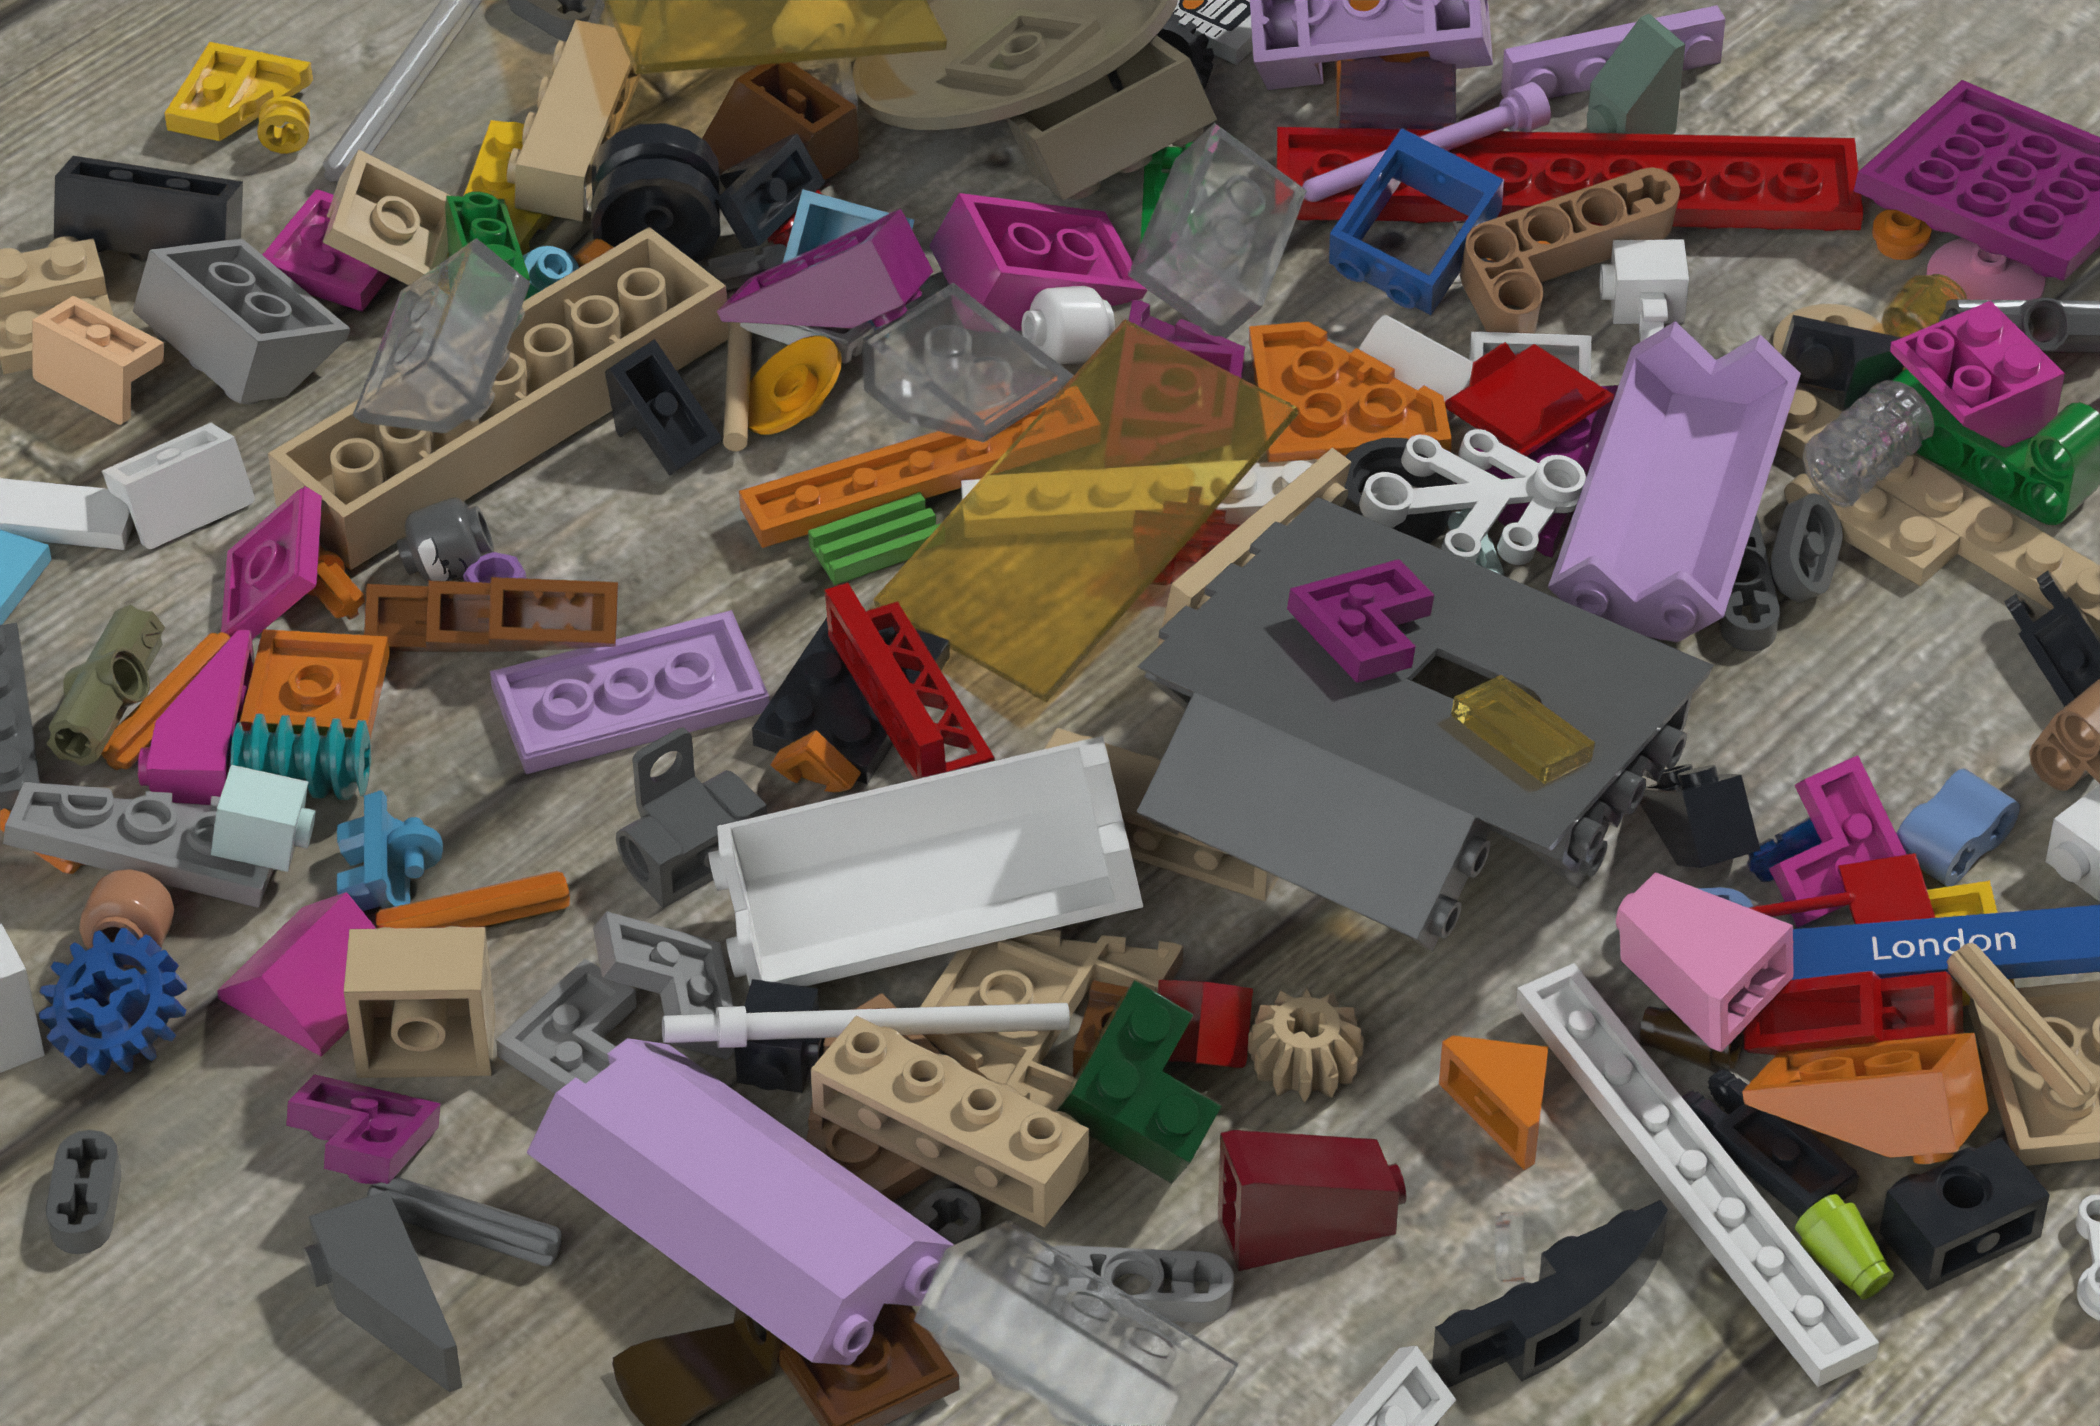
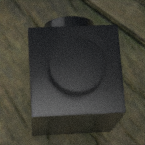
[734,979,825,1093]

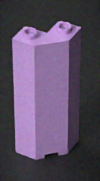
[1548,321,1801,642]
[527,1038,955,1365]

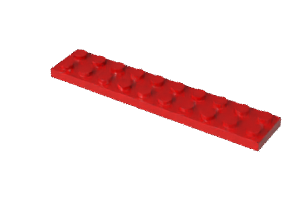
[1276,127,1863,231]

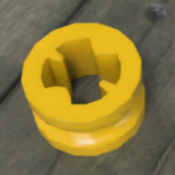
[257,96,311,154]

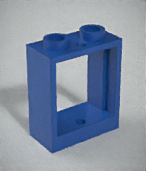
[1329,128,1504,315]

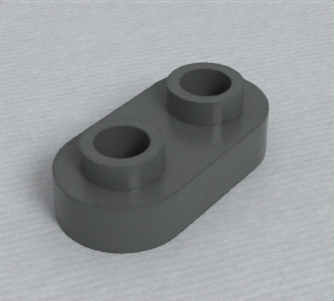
[1770,493,1843,603]

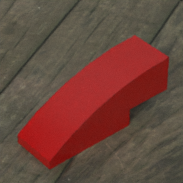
[1744,971,1964,1055]

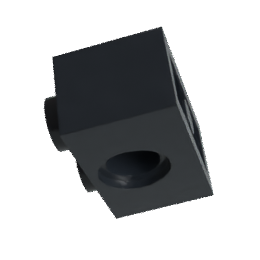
[1879,1137,2050,1291]

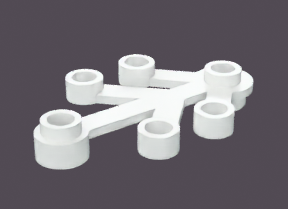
[1359,429,1586,565]

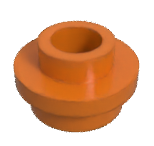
[1872,209,1932,260]

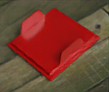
[1444,342,1614,456]

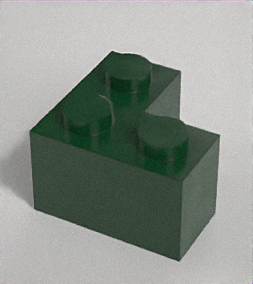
[1056,980,1222,1184]

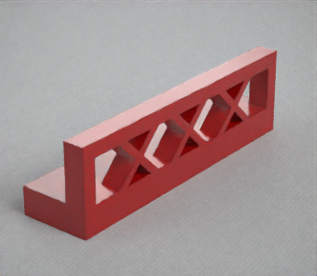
[825,583,995,780]

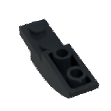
[1432,1200,1668,1388]

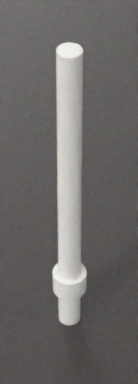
[662,1003,1070,1048]

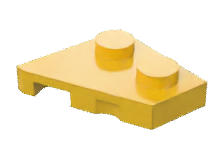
[164,42,313,141]

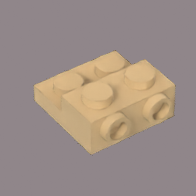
[323,149,451,295]
[0,236,113,375]

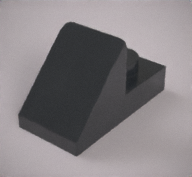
[715,134,825,249]
[1781,315,1904,411]
[605,339,723,476]

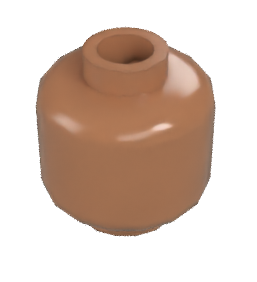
[79,869,174,968]

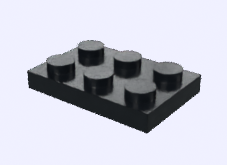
[752,617,950,785]

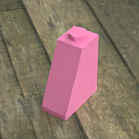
[1616,872,1793,1052]

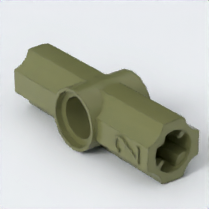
[46,605,165,767]

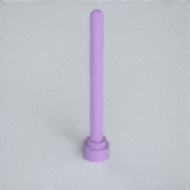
[1302,82,1551,202]

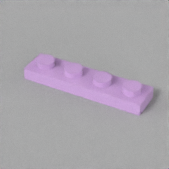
[1501,5,1726,99]

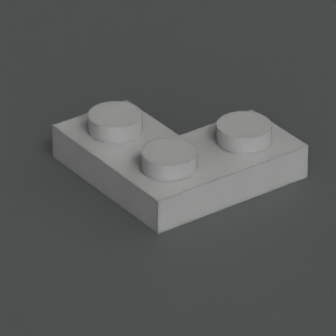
[593,911,734,1059]
[496,959,637,1093]

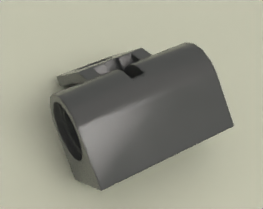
[616,727,767,908]

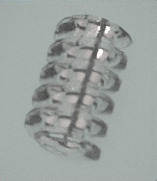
[1803,380,1934,508]

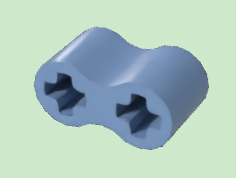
[1896,768,2020,887]

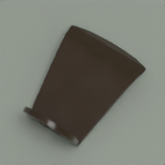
[612,1307,781,1426]

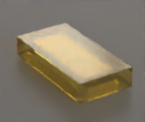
[1451,675,1595,784]

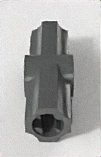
[1939,297,2100,353]

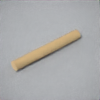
[723,322,752,451]

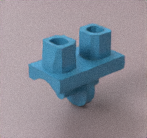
[337,790,443,911]

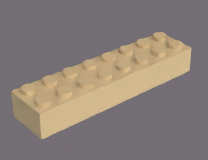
[268,227,729,570]

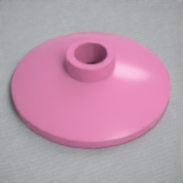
[1926,238,2045,307]

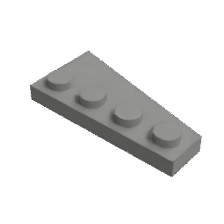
[3,782,273,908]

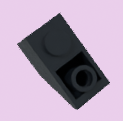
[1640,764,1761,868]

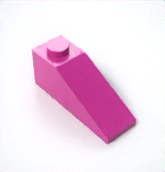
[138,630,255,805]

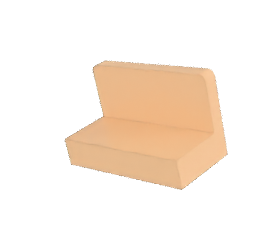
[32,296,164,425]

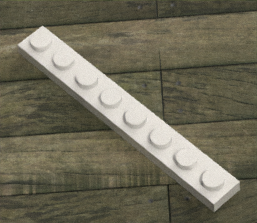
[1516,963,1879,1387]

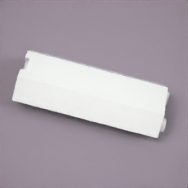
[708,736,1143,987]

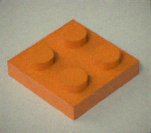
[240,629,390,739]

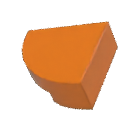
[770,730,861,792]

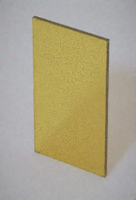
[873,319,1299,703]

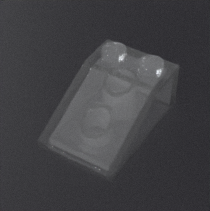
[862,283,1075,442]

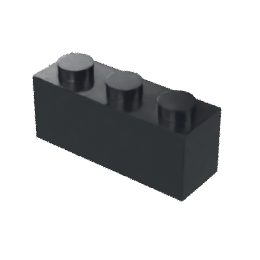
[54,156,243,262]

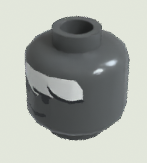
[397,497,494,584]

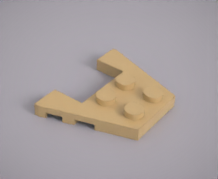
[920,929,1183,1111]

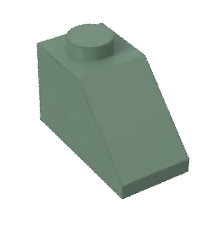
[1587,14,1685,134]

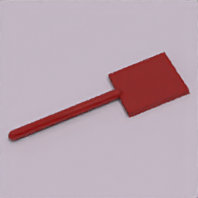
[1749,853,1935,924]

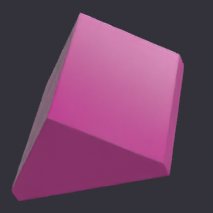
[217,892,376,1057]

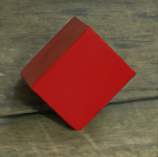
[1158,980,1253,1068]

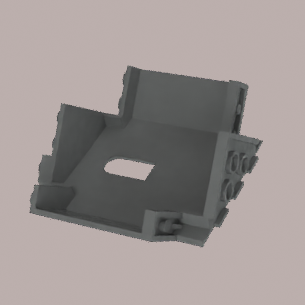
[1137,497,1714,951]

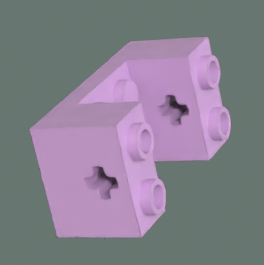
[1250,0,1493,90]

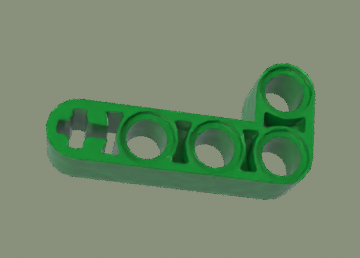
[1869,368,2100,525]

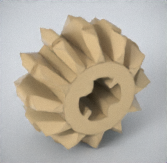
[1248,986,1364,1103]

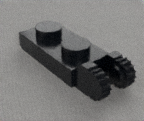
[2004,570,2100,707]
[1682,1069,1859,1218]

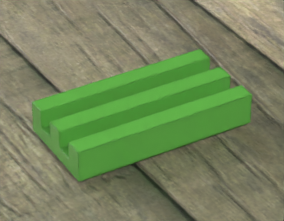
[808,492,947,585]

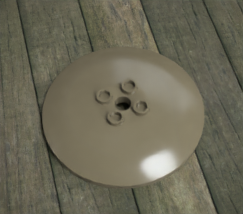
[852,0,1178,130]

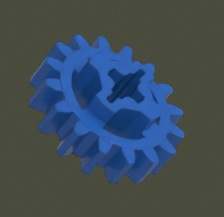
[39,928,187,1075]

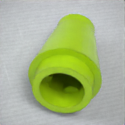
[1795,1194,1894,1300]

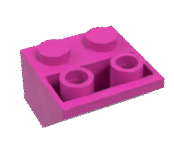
[1890,300,2065,448]

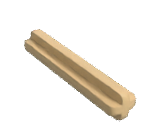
[1947,943,2098,1108]

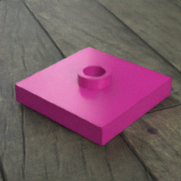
[221,486,322,640]

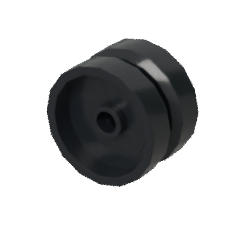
[591,123,721,262]

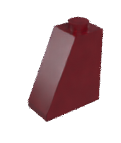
[1218,1130,1407,1272]

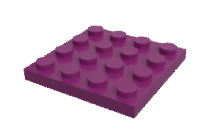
[1854,80,2100,281]

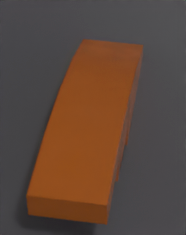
[364,577,618,652]

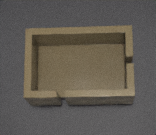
[1006,36,1217,201]

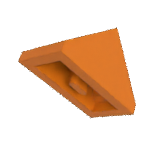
[1439,1035,1548,1170]

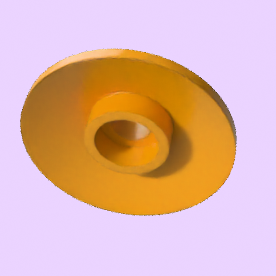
[748,336,842,435]

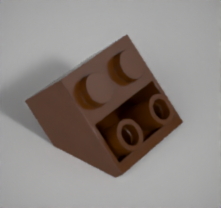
[702,53,859,181]

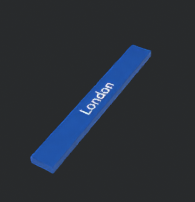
[1791,905,2100,982]

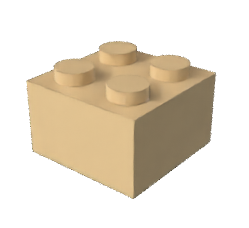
[344,926,496,1078]

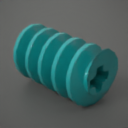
[231,713,371,800]

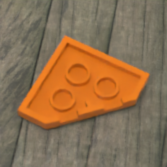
[1249,321,1452,462]

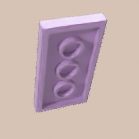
[490,610,770,774]

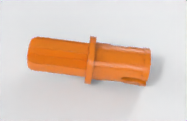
[307,543,365,620]

